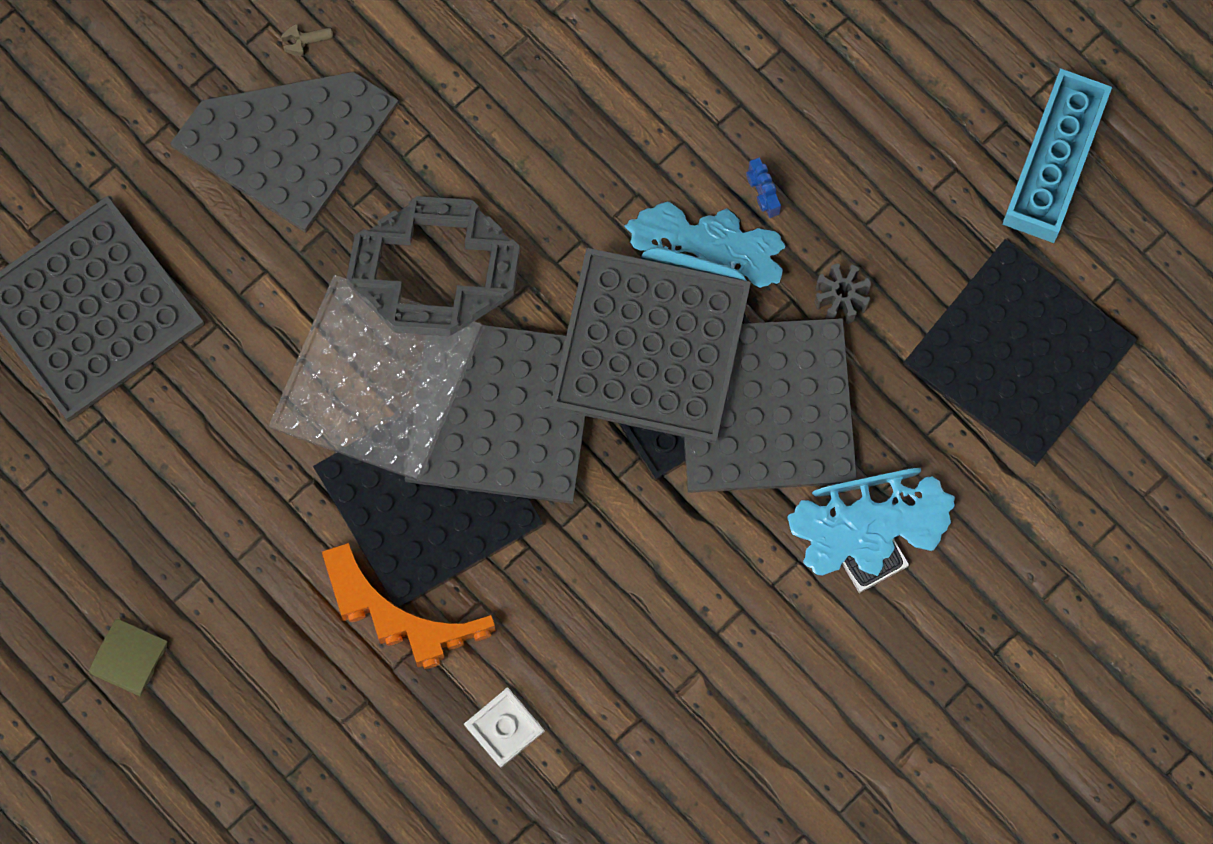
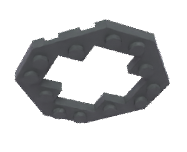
[346,196,520,336]

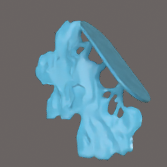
[624,202,785,288]
[787,468,955,576]

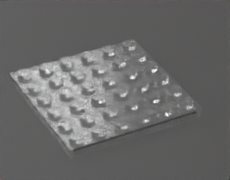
[269,275,484,481]

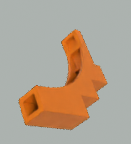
[322,543,496,669]

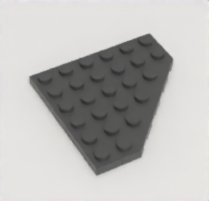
[170,72,399,233]

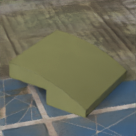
[89,618,167,696]

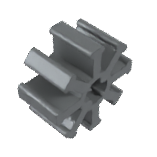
[814,264,871,324]

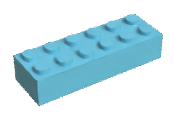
[1002,68,1112,243]

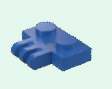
[746,157,781,218]

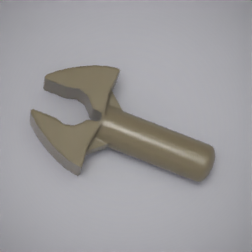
[281,25,333,56]

